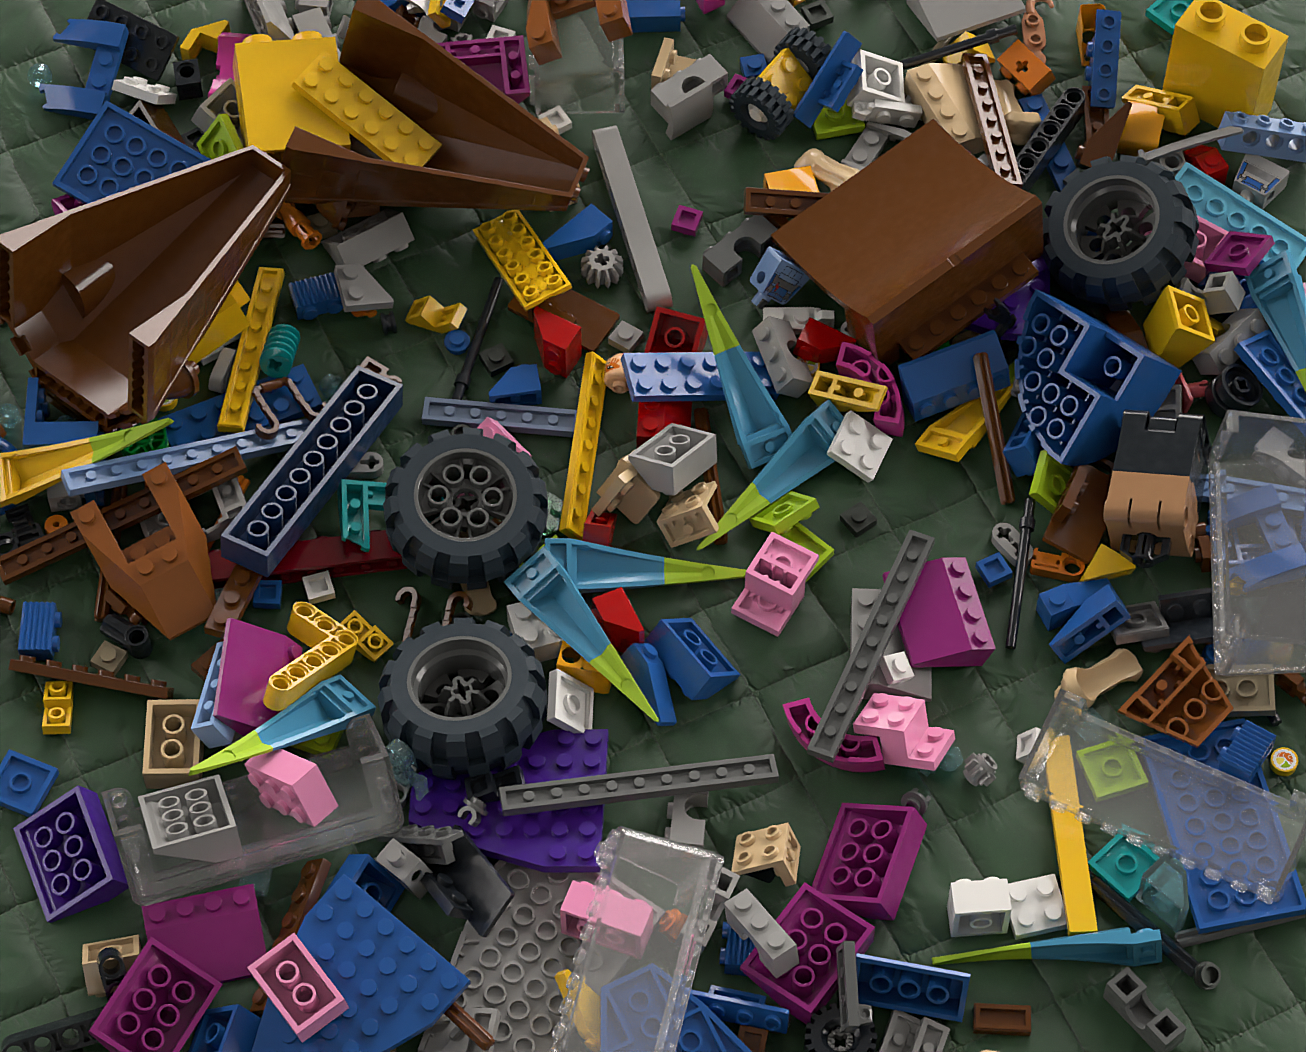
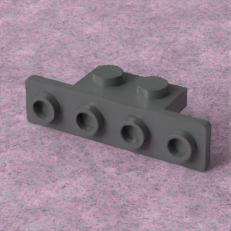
[376,823,464,865]

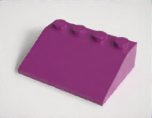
[882,557,996,667]
[213,618,303,737]
[812,803,927,921]
[740,882,875,1025]
[141,884,267,983]
[88,937,222,1052]

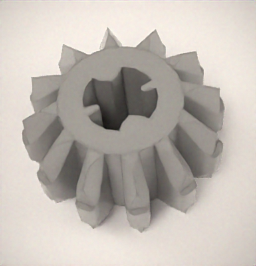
[581,245,623,289]

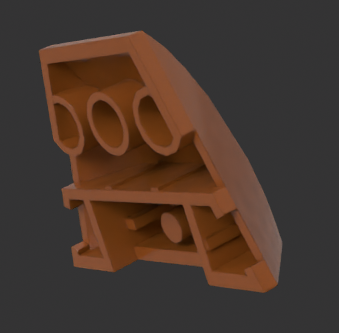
[1117,636,1234,748]

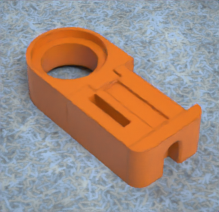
[1030,548,1085,582]

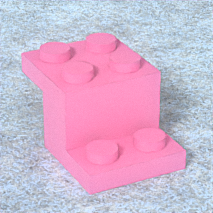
[731,532,819,637]
[853,693,955,771]

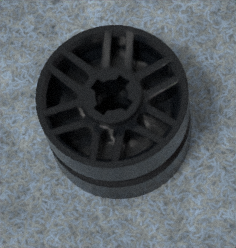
[1205,364,1263,421]

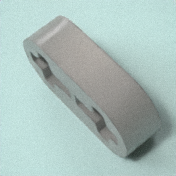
[208,347,237,393]
[346,452,384,479]
[991,523,1033,567]

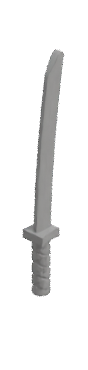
[1136,126,1244,165]

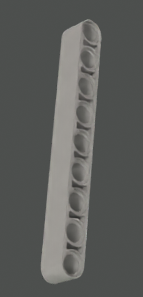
[591,125,673,312]

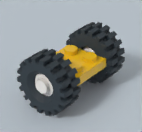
[729,27,831,141]

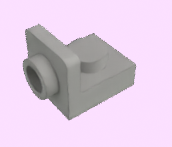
[472,0,508,22]

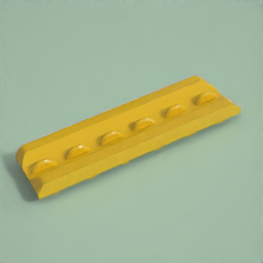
[473,210,572,311]

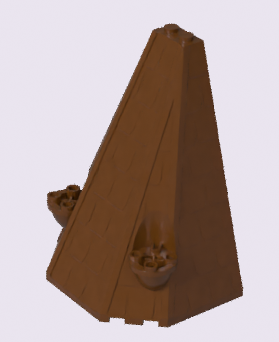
[281,0,590,232]
[0,145,291,433]

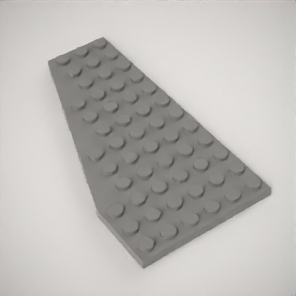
[418,860,665,1052]

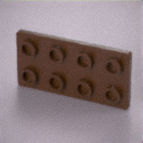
[508,289,620,352]
[1042,464,1111,564]

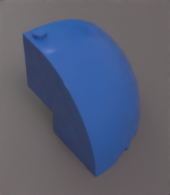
[1015,289,1182,466]

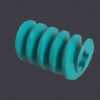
[259,324,301,378]

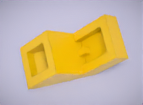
[180,20,231,60]
[405,296,467,334]

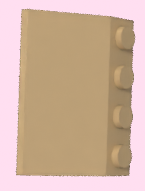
[904,63,985,155]

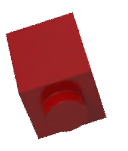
[1183,145,1229,185]
[793,317,856,364]
[582,510,617,547]

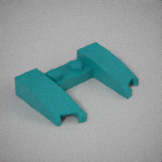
[337,479,447,552]

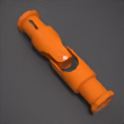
[276,203,322,250]

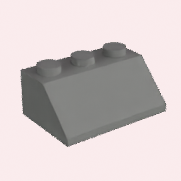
[727,0,810,65]
[191,78,243,145]
[321,208,415,268]
[628,423,717,495]

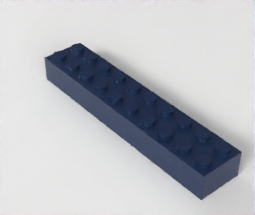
[221,365,403,578]

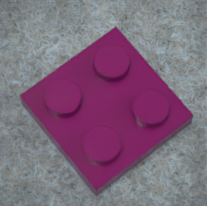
[1203,231,1275,276]

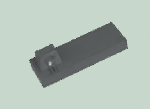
[836,941,872,1033]

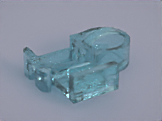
[383,739,428,801]

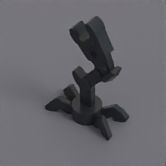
[983,298,1019,359]

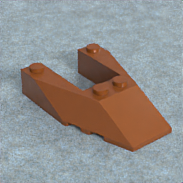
[526,0,633,65]
[70,462,216,641]

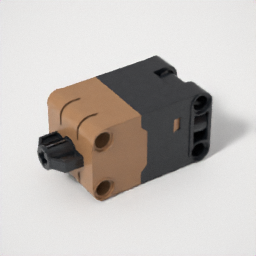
[1104,409,1211,568]

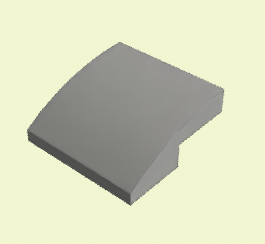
[664,81,713,140]
[877,1010,950,1052]

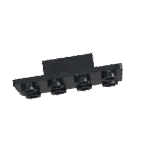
[87,0,179,81]
[1140,587,1251,653]
[420,825,515,937]

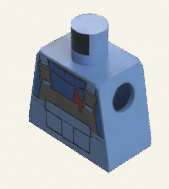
[750,246,810,310]

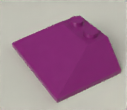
[437,35,530,104]

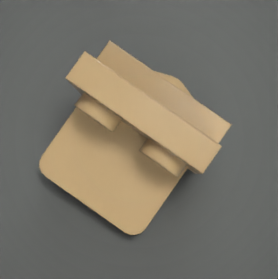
[591,449,660,524]

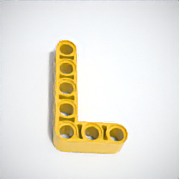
[263,602,358,711]

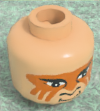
[604,353,629,394]

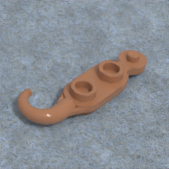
[1021,0,1054,64]

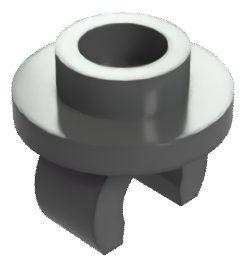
[901,788,931,816]
[458,796,489,827]

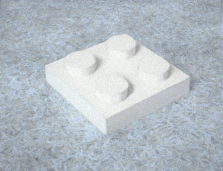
[112,76,177,105]
[826,410,893,483]
[547,669,594,733]
[1008,874,1067,940]

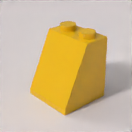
[1143,285,1215,368]

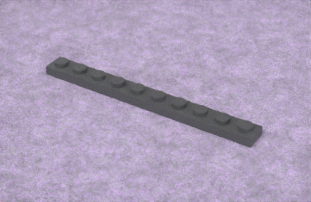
[807,530,935,763]
[499,754,779,816]

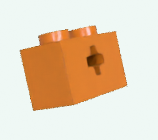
[997,39,1056,96]

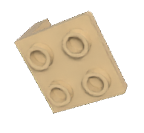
[651,37,696,89]
[657,481,719,548]
[731,823,801,887]

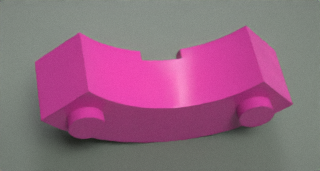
[208,32,252,98]
[836,342,905,437]
[783,698,885,772]

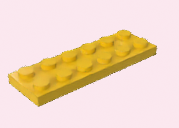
[291,50,442,167]

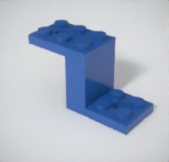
[22,377,109,509]

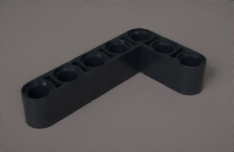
[1,947,127,1052]

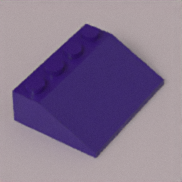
[13,785,132,923]

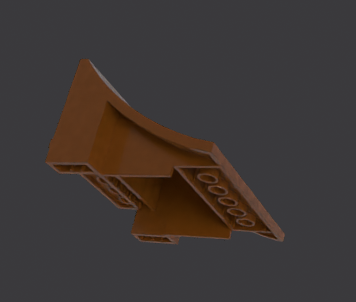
[771,118,1044,367]

